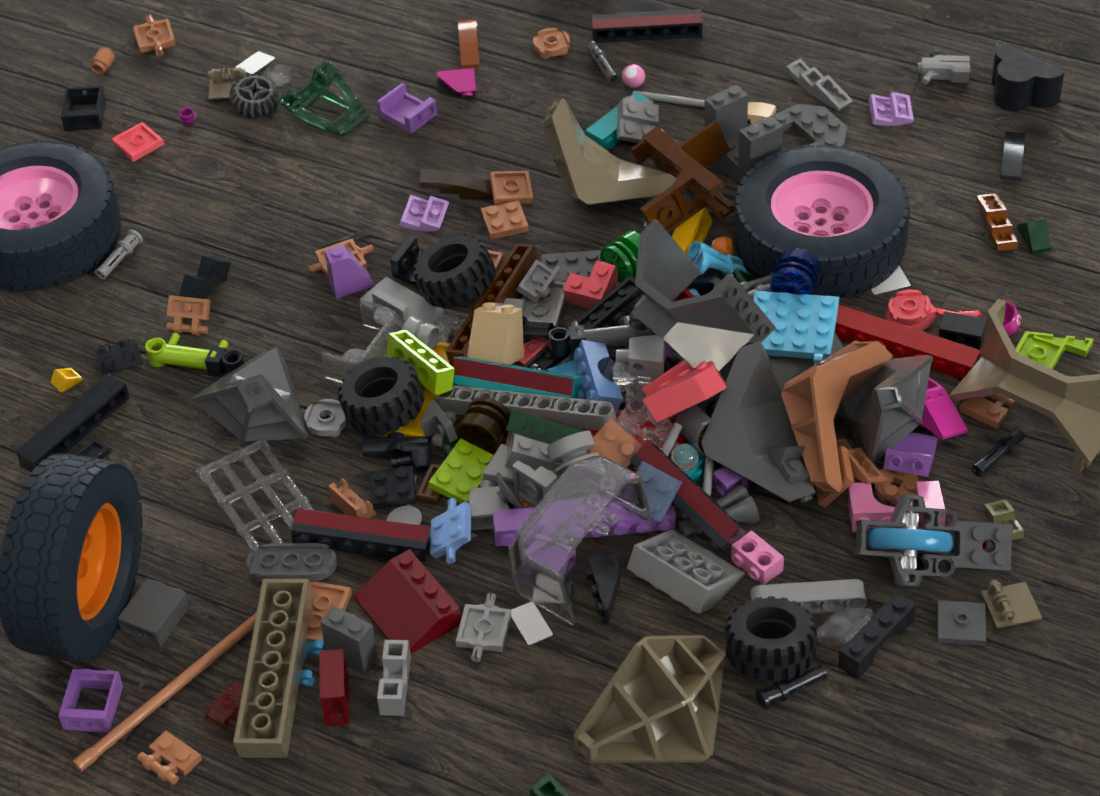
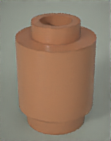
[91,48,115,75]

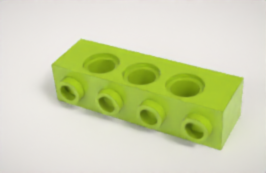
[386,329,455,395]

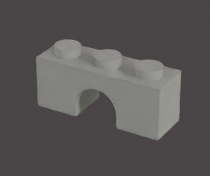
[377,640,411,716]

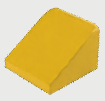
[51,368,83,393]

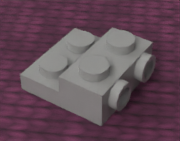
[617,96,659,143]
[512,460,563,507]

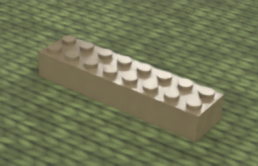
[233,579,314,758]

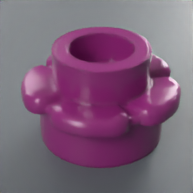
[179,108,197,125]

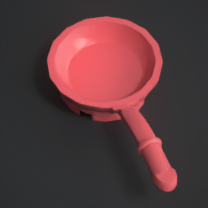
[885,289,982,331]

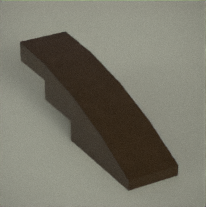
[419,169,493,200]

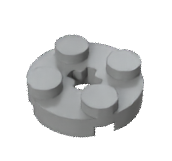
[304,399,348,437]

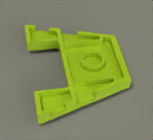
[1015,331,1094,369]

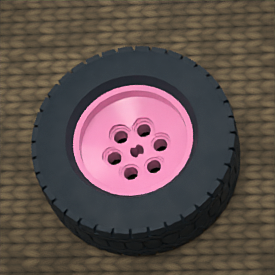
[0,140,121,291]
[734,145,910,299]

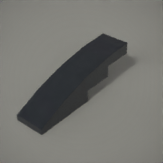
[1000,131,1025,181]

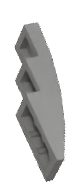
[785,58,853,111]

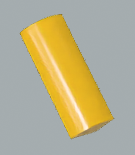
[672,207,713,255]

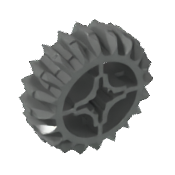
[229,74,280,118]

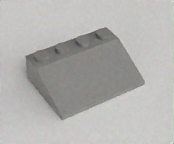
[627,529,745,614]

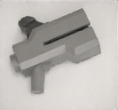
[917,49,970,85]

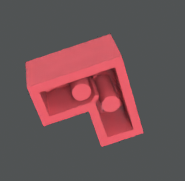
[563,261,618,308]

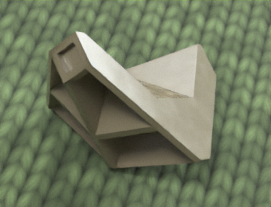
[541,98,677,205]
[574,635,726,763]

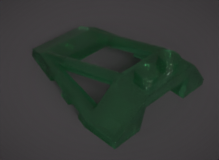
[276,60,370,137]

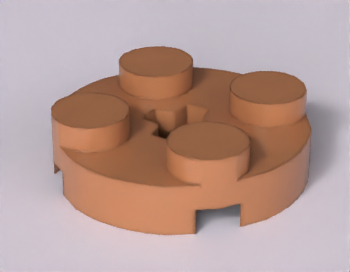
[533,28,570,59]
[874,468,919,505]

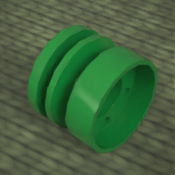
[600,230,640,283]

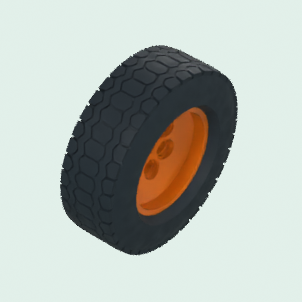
[0,454,143,662]

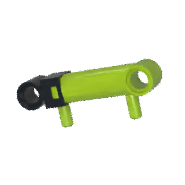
[145,333,244,377]

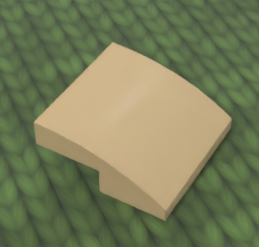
[748,102,777,124]

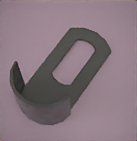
[675,391,722,455]

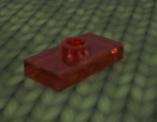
[204,680,244,728]

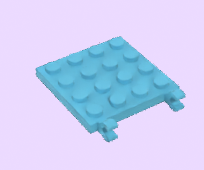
[753,291,839,365]

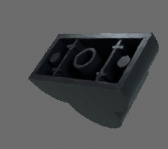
[991,41,1064,111]

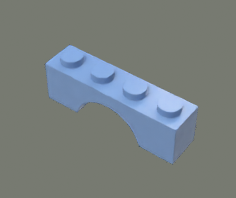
[574,340,623,414]

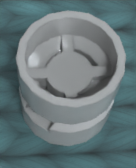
[402,316,441,350]

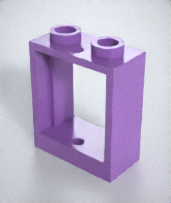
[58,669,123,733]

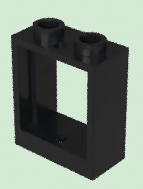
[61,86,106,131]

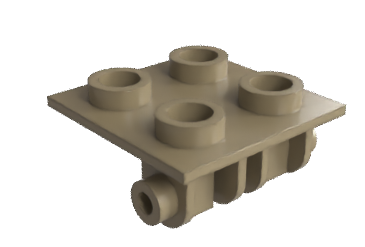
[208,67,247,100]
[981,580,1042,628]

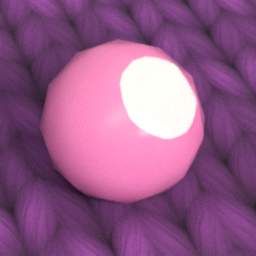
[622,64,645,88]

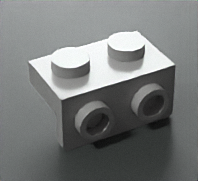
[516,259,560,304]

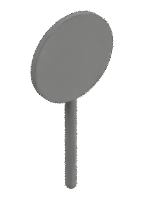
[387,476,422,525]

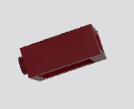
[319,649,350,726]

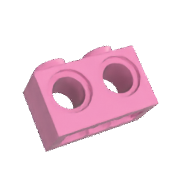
[731,530,784,585]

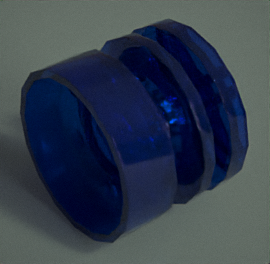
[770,248,821,295]

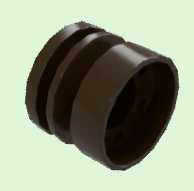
[456,397,511,454]

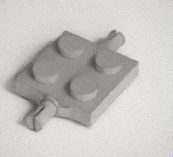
[456,593,511,662]

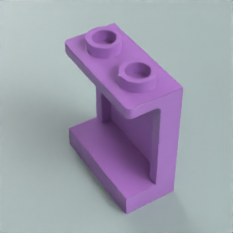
[377,83,437,134]
[883,432,938,477]

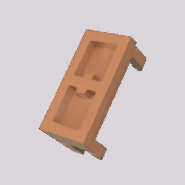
[329,478,376,518]

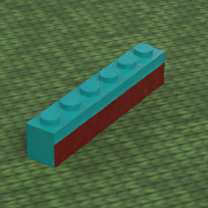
[452,356,581,399]

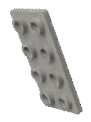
[360,277,447,327]

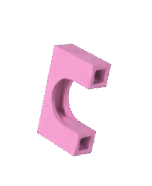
[848,481,945,532]

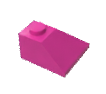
[437,68,476,97]

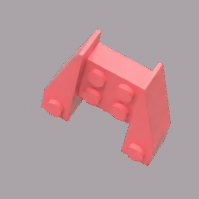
[642,360,727,423]

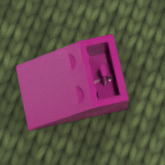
[919,377,968,440]

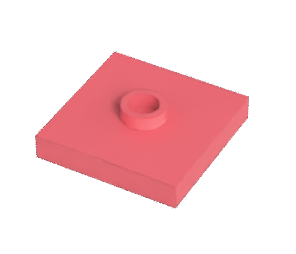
[111,122,164,162]

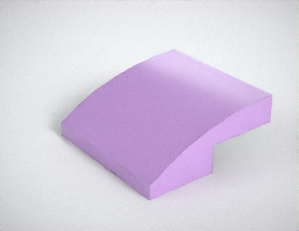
[869,92,914,126]
[399,195,449,231]

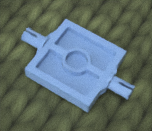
[430,498,471,564]

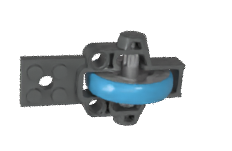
[854,494,1013,587]

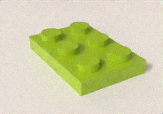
[428,438,494,504]

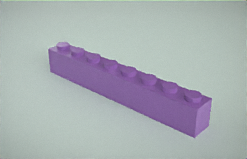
[492,499,676,546]

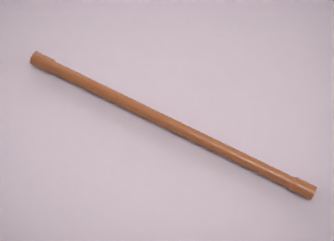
[72,612,257,773]

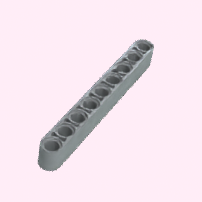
[436,385,618,431]

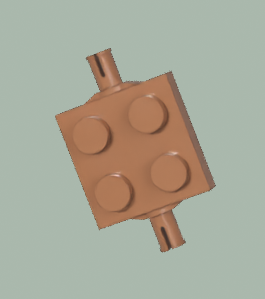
[133,14,176,56]
[308,239,374,279]

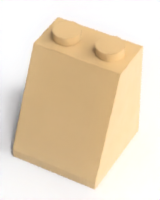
[467,302,524,365]

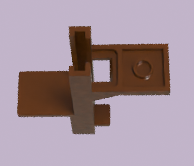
[631,121,735,233]

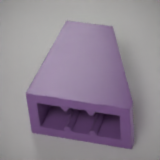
[324,245,375,299]

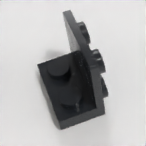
[390,234,422,285]

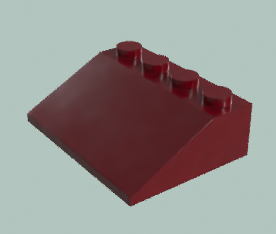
[354,549,461,654]

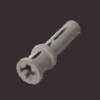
[95,229,143,280]

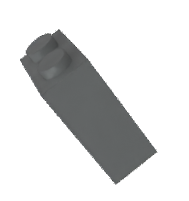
[117,578,190,647]
[320,606,378,676]

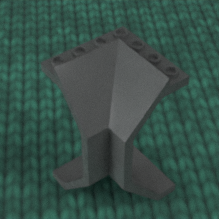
[628,219,776,381]

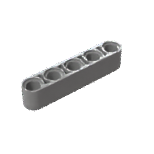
[750,579,867,613]

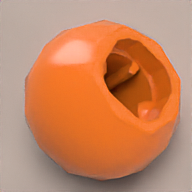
[711,236,734,256]

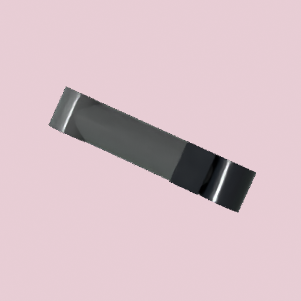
[548,316,652,357]

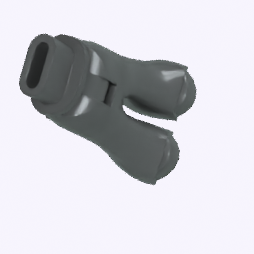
[678,485,760,537]

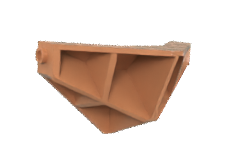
[781,340,893,493]

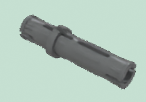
[586,41,619,84]

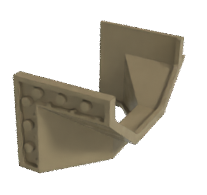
[949,298,1100,473]

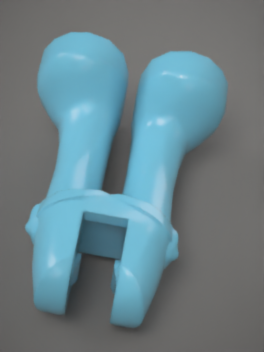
[687,241,746,276]

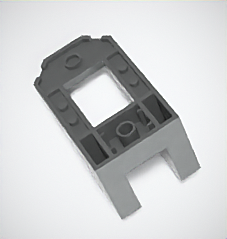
[704,85,848,185]

